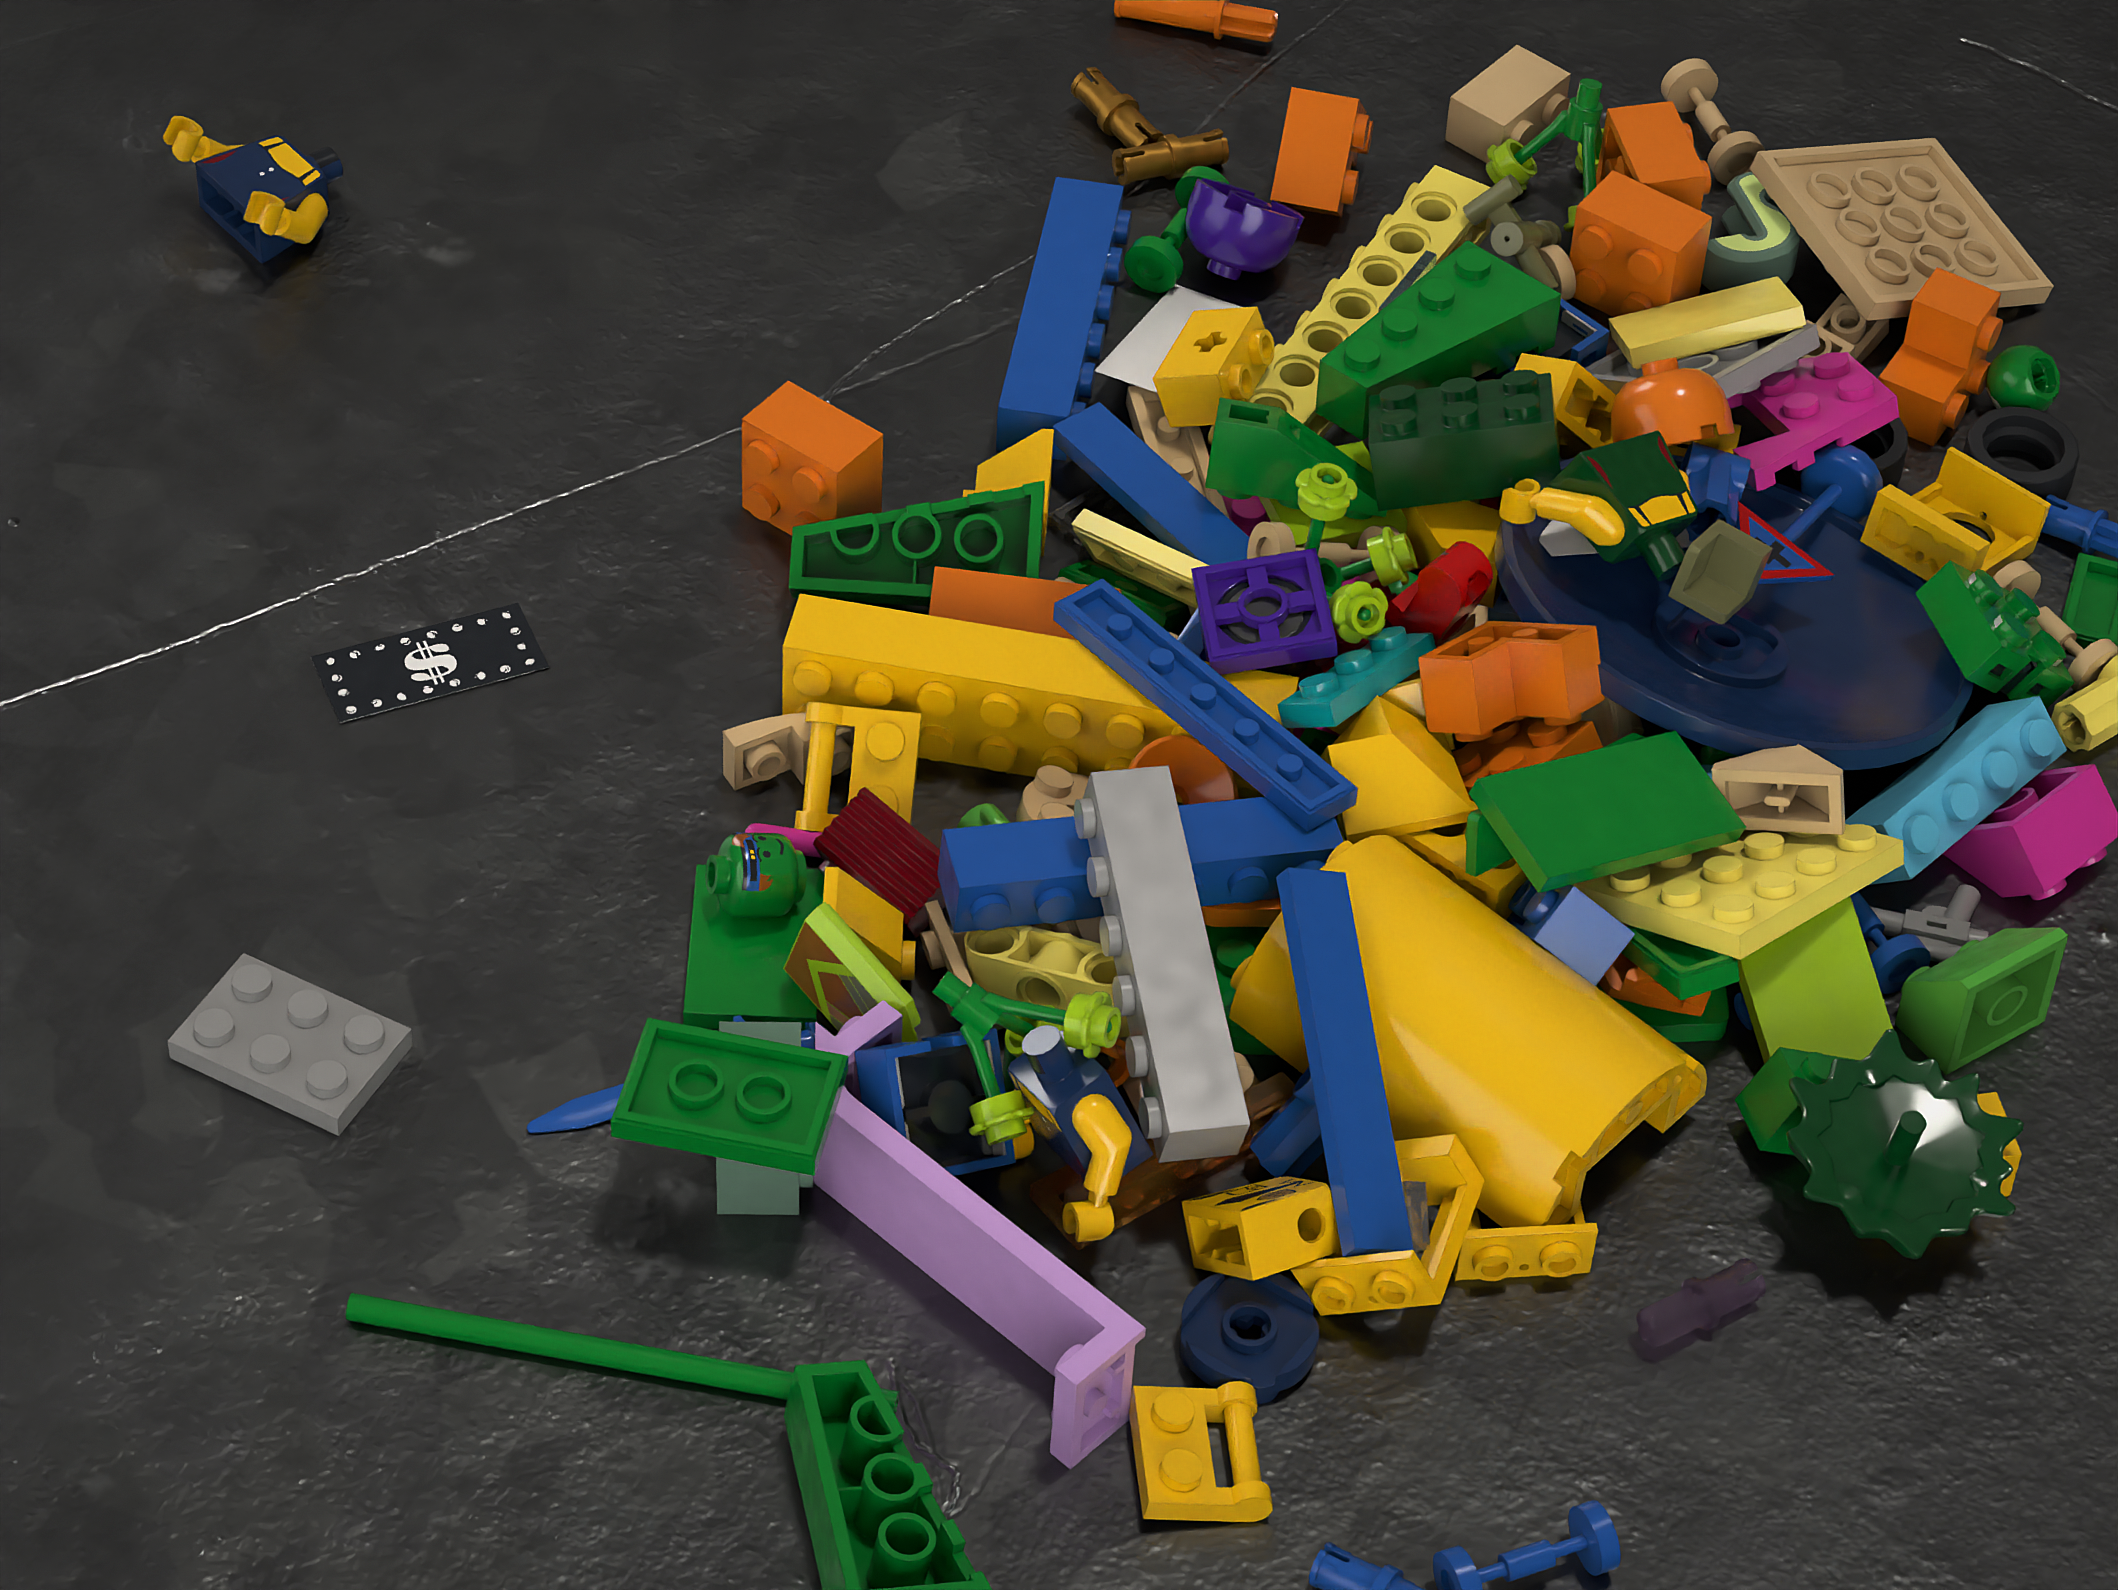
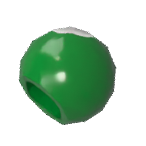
[1985,345,2060,412]

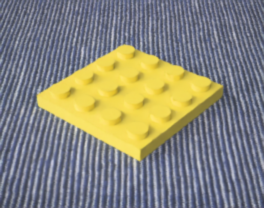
[1572,824,1904,960]

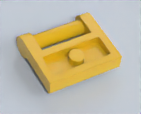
[794,702,922,832]
[1129,1381,1273,1522]

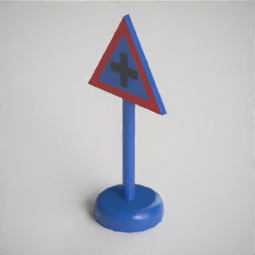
[1736,443,1883,584]

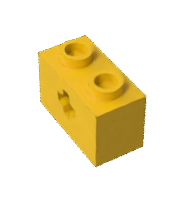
[1152,306,1275,427]
[1514,353,1616,460]

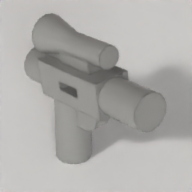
[1871,884,1989,963]

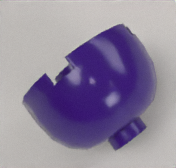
[1185,178,1304,280]

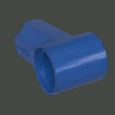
[1680,441,1751,542]
[1250,1066,1324,1178]

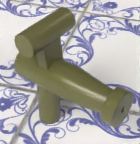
[1463,174,1561,290]

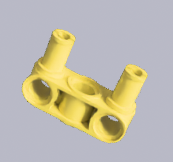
[964,923,1130,1038]

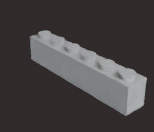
[1074,765,1250,1163]

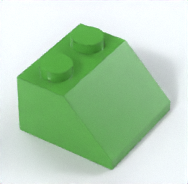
[1895,927,2069,1075]

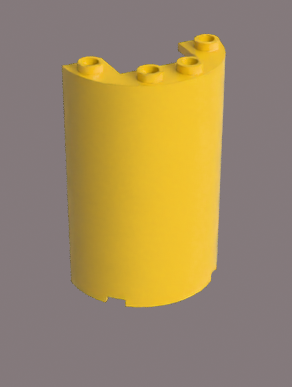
[1229,835,1707,1228]

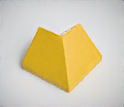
[1320,695,1474,844]

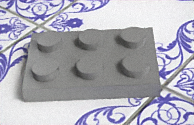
[168,953,413,1136]

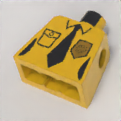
[1181,1176,1340,1281]

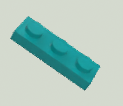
[1277,626,1436,728]

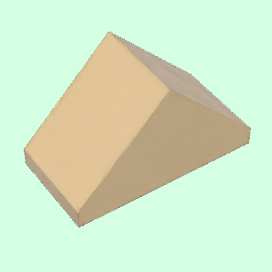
[1712,744,1846,835]

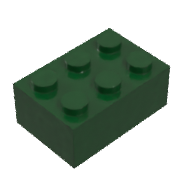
[1369,370,1561,511]

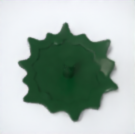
[1786,1029,2024,1259]

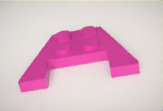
[1727,352,1899,492]

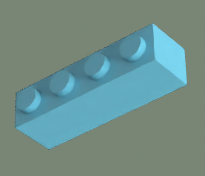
[1845,696,2067,885]

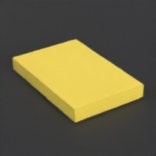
[1608,276,1806,370]

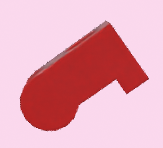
[1385,541,1493,648]

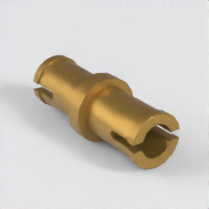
[1071,67,1164,148]
[1112,128,1229,185]

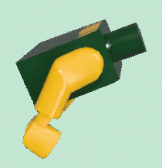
[1499,430,1698,581]

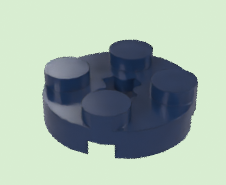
[1179,1273,1319,1404]

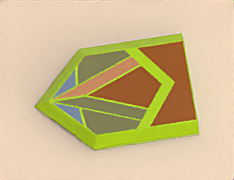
[783,902,921,1042]

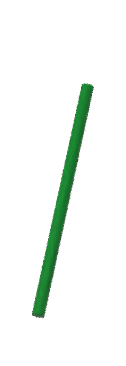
[346,1293,899,1415]

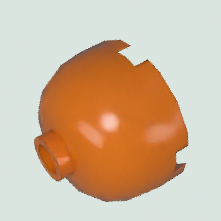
[1610,357,1735,447]

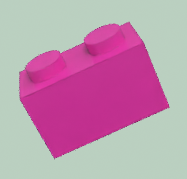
[1942,764,2118,900]

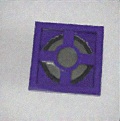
[1191,548,1338,676]

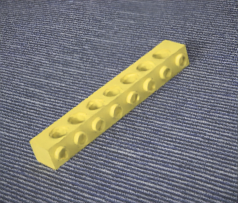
[1208,165,1491,445]

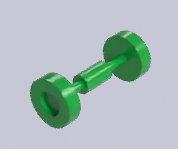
[1124,166,1230,293]

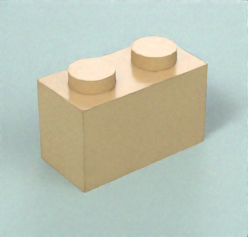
[1445,45,1571,163]

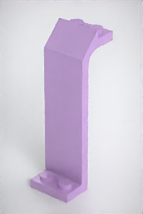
[813,1000,1146,1469]

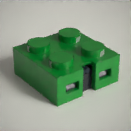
[1915,560,2075,709]

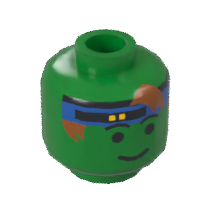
[705,832,807,918]

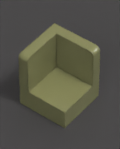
[1668,519,1773,624]

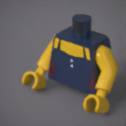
[163,116,343,264]
[1007,1025,1154,1243]

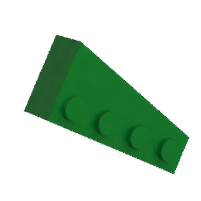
[1315,240,1562,440]
[789,481,1045,607]
[784,1360,992,1590]

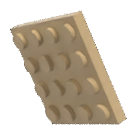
[1750,138,2054,321]

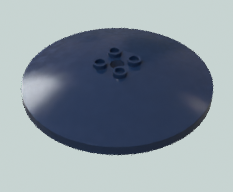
[1494,455,1974,770]

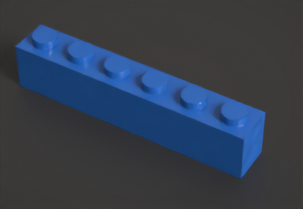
[996,177,1132,461]
[937,797,1344,933]

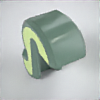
[1701,172,1800,292]

